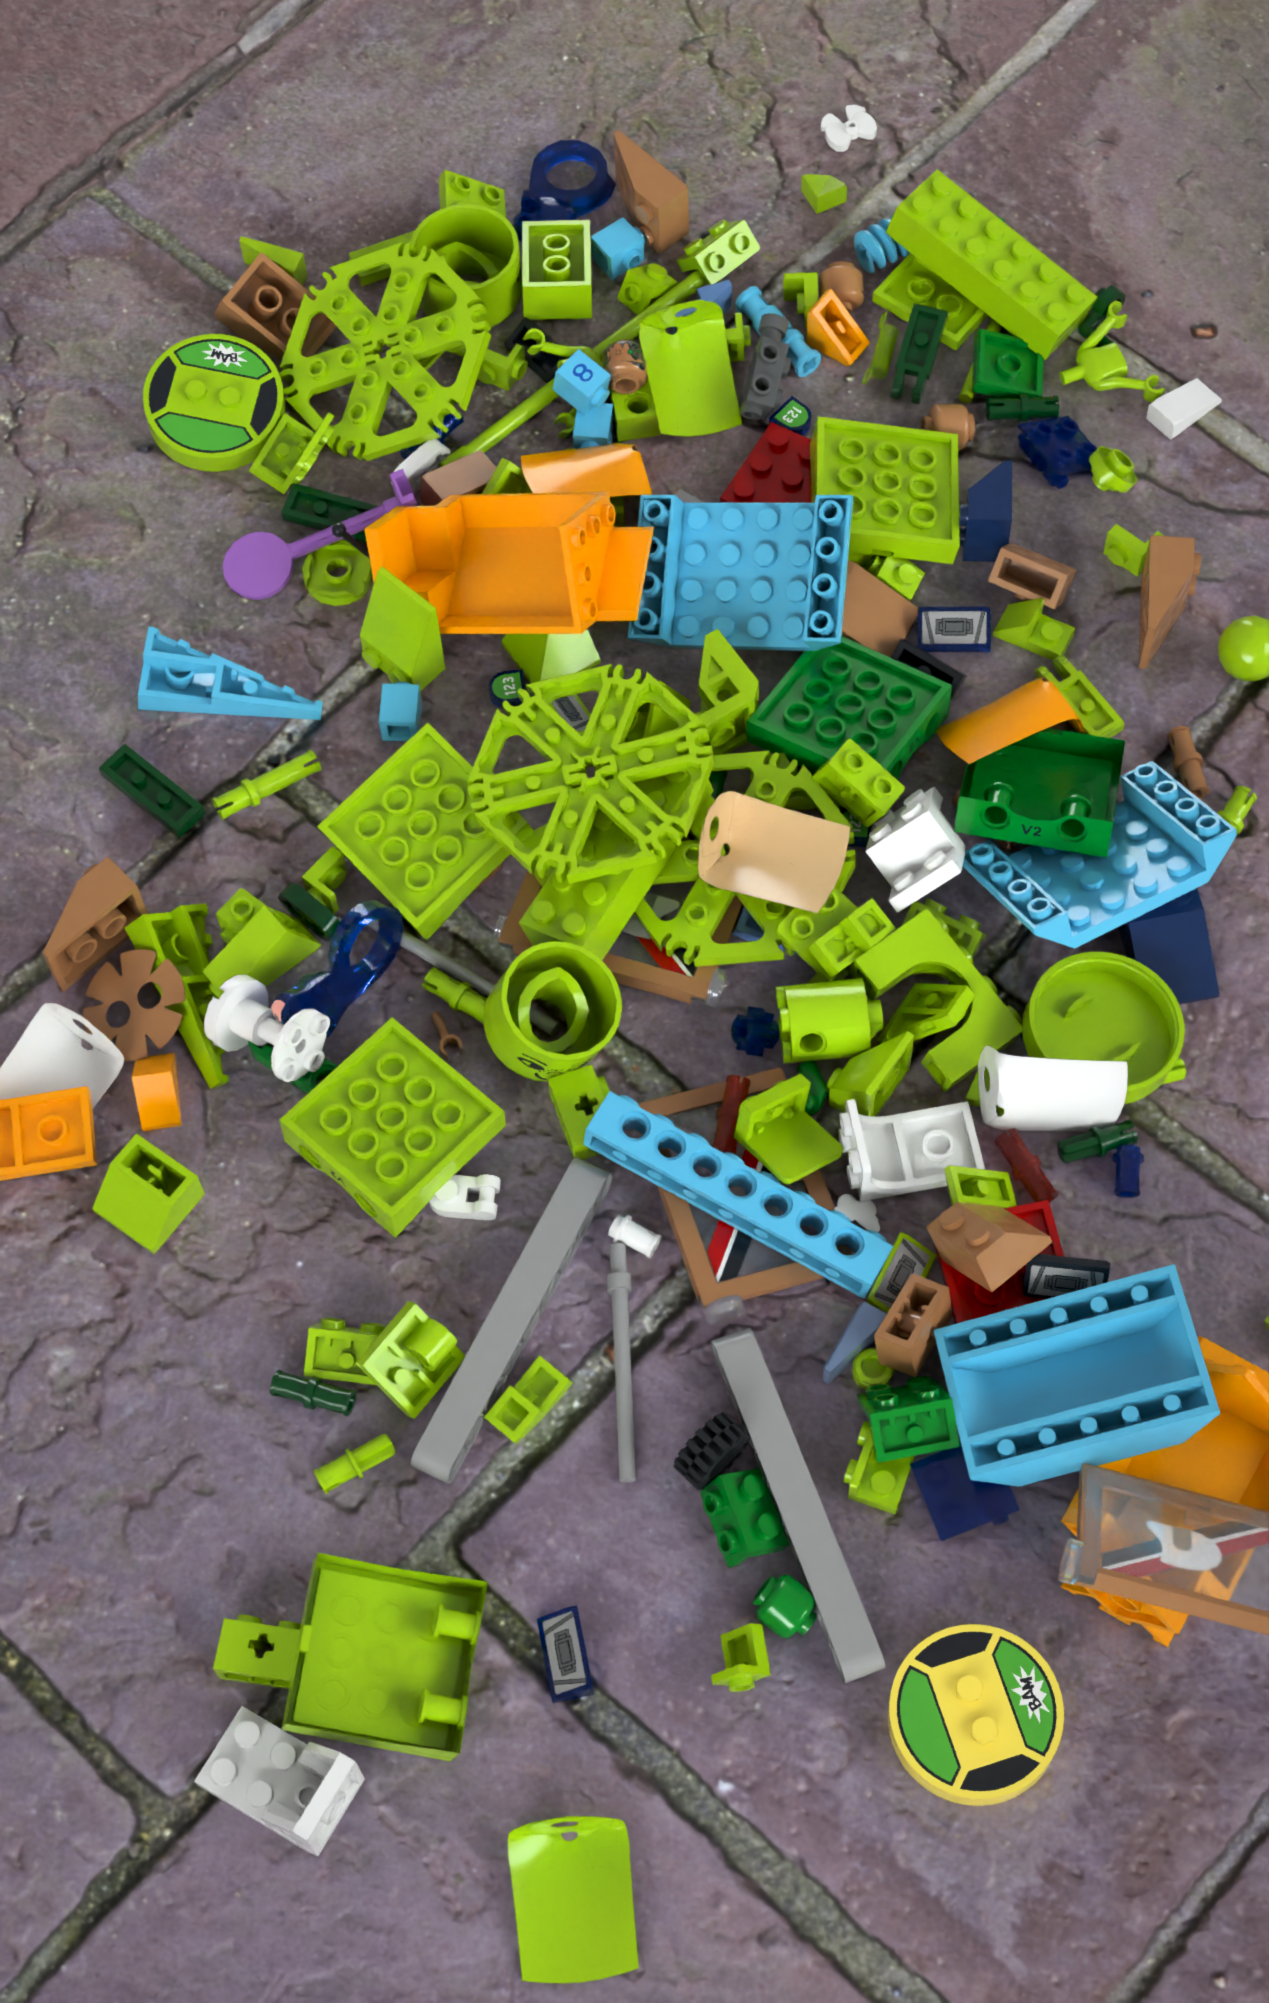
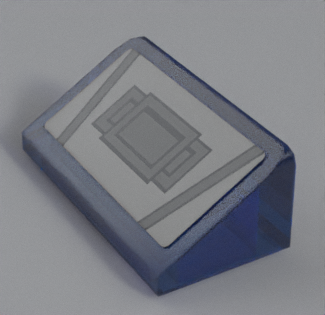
[916,606,991,652]
[537,1605,594,1703]

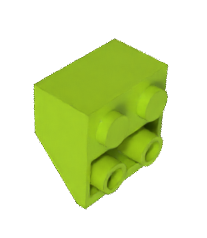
[92,1133,205,1254]

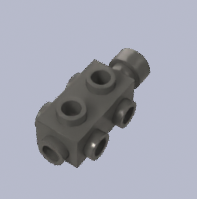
[739,313,791,420]

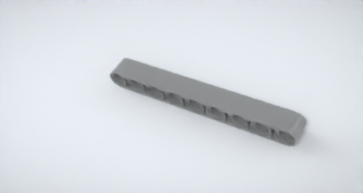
[411,1157,613,1484]
[711,1327,885,1684]

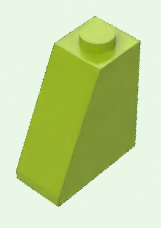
[202,905,321,999]

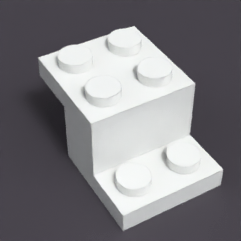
[865,787,966,913]

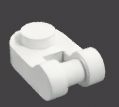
[429,1174,501,1220]

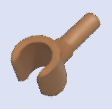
[431,1011,463,1060]

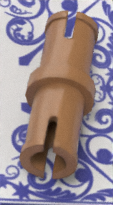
[1167,726,1210,800]

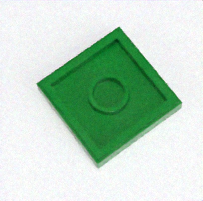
[972,328,1044,398]

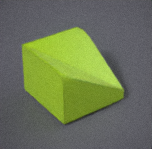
[801,174,847,214]

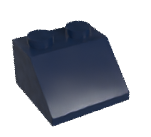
[959,460,1012,562]

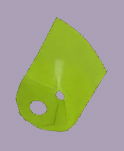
[639,300,742,437]
[508,1816,639,1983]

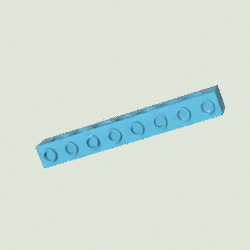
[583,1091,893,1299]

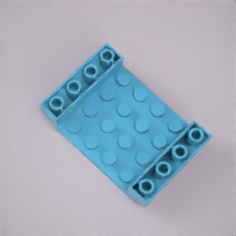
[627,495,853,651]
[963,761,1237,949]

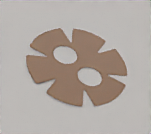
[83,949,185,1061]

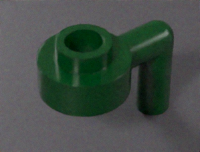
[1078,285,1126,347]

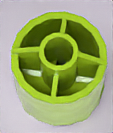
[775,978,883,1064]

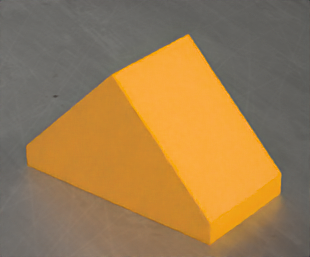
[806,289,870,366]
[132,1053,182,1131]

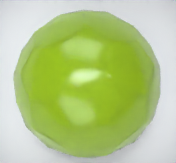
[1217,616,1269,682]

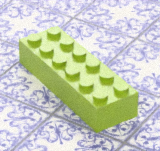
[885,169,1097,360]
[519,772,714,960]

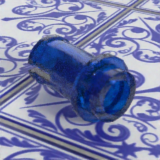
[1112,1145,1144,1198]

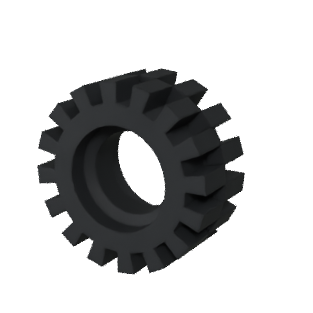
[673,1412,750,1491]

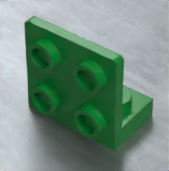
[856,1376,960,1463]

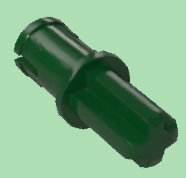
[1057,1120,1138,1163]

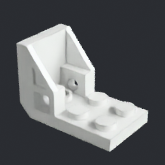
[194,1706,365,1856]

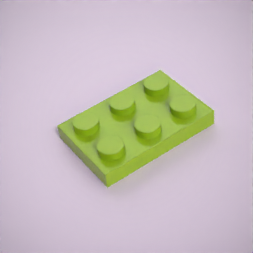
[872,253,989,351]

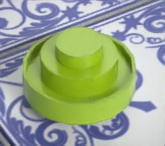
[1089,446,1137,493]

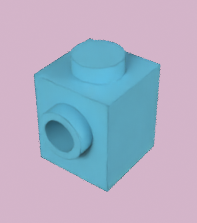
[590,217,645,280]

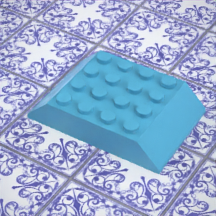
[933,1264,1220,1487]

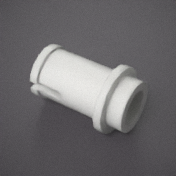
[608,1214,662,1259]

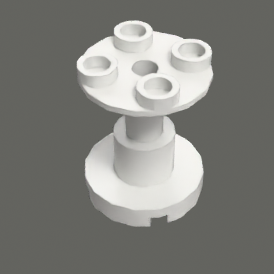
[204,974,330,1082]

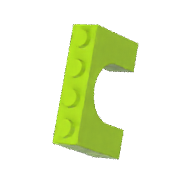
[848,908,1022,1093]

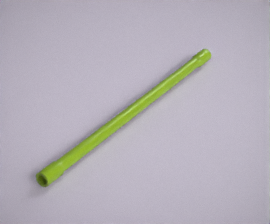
[438,269,707,468]

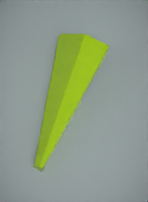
[125,903,229,1089]

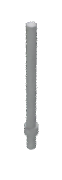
[365,912,560,1036]
[607,1243,636,1483]

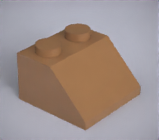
[927,1202,1052,1292]

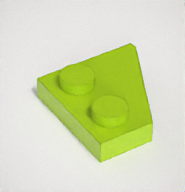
[877,983,976,1044]

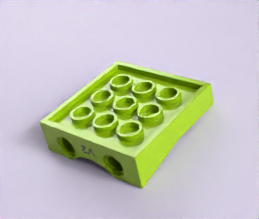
[810,416,960,564]
[317,722,534,941]
[279,1017,506,1238]
[281,1553,488,1762]

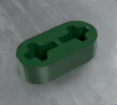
[278,882,343,942]

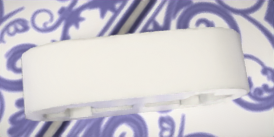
[391,439,450,493]

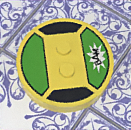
[888,1624,1064,1806]

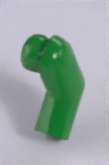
[797,1061,829,1116]

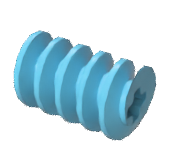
[854,214,909,273]

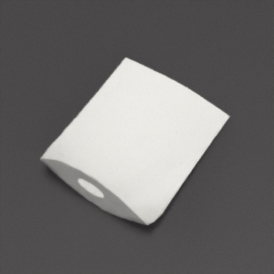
[0,1003,125,1109]
[978,1045,1128,1132]

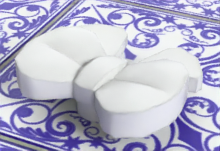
[821,105,877,152]

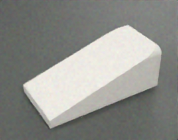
[1146,378,1222,440]

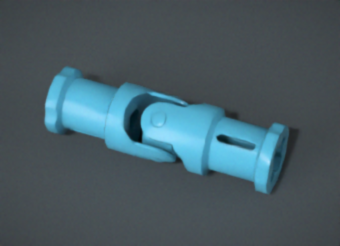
[735,286,821,377]

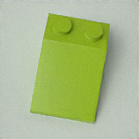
[522,220,592,320]
[360,567,446,692]

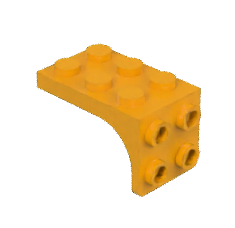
[0,1086,97,1181]

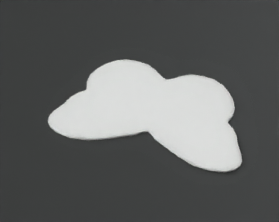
[834,1194,880,1232]

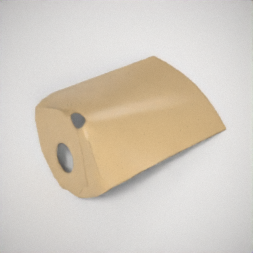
[698,791,850,913]

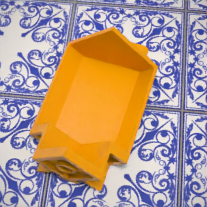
[364,492,654,634]
[1060,1336,1269,1647]

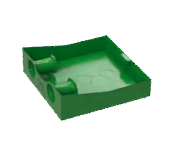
[747,636,952,780]
[954,728,1125,858]

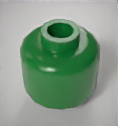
[752,1574,817,1639]

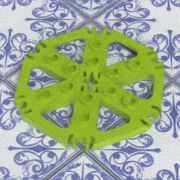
[280,242,491,461]
[467,664,715,884]
[633,750,856,967]

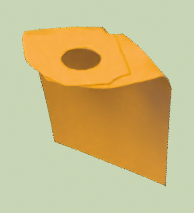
[521,443,652,497]
[936,677,1084,764]

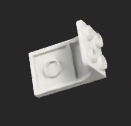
[838,1099,985,1202]

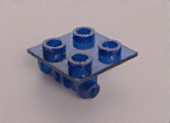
[1017,415,1097,489]
[910,1443,1020,1542]

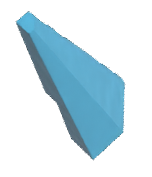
[138,626,323,720]

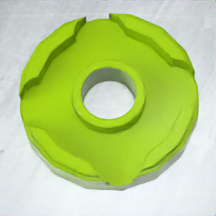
[302,540,373,606]

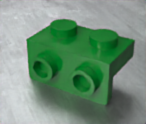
[700,1468,790,1568]

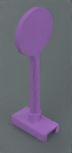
[222,469,420,600]

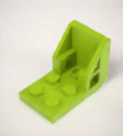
[661,629,759,755]

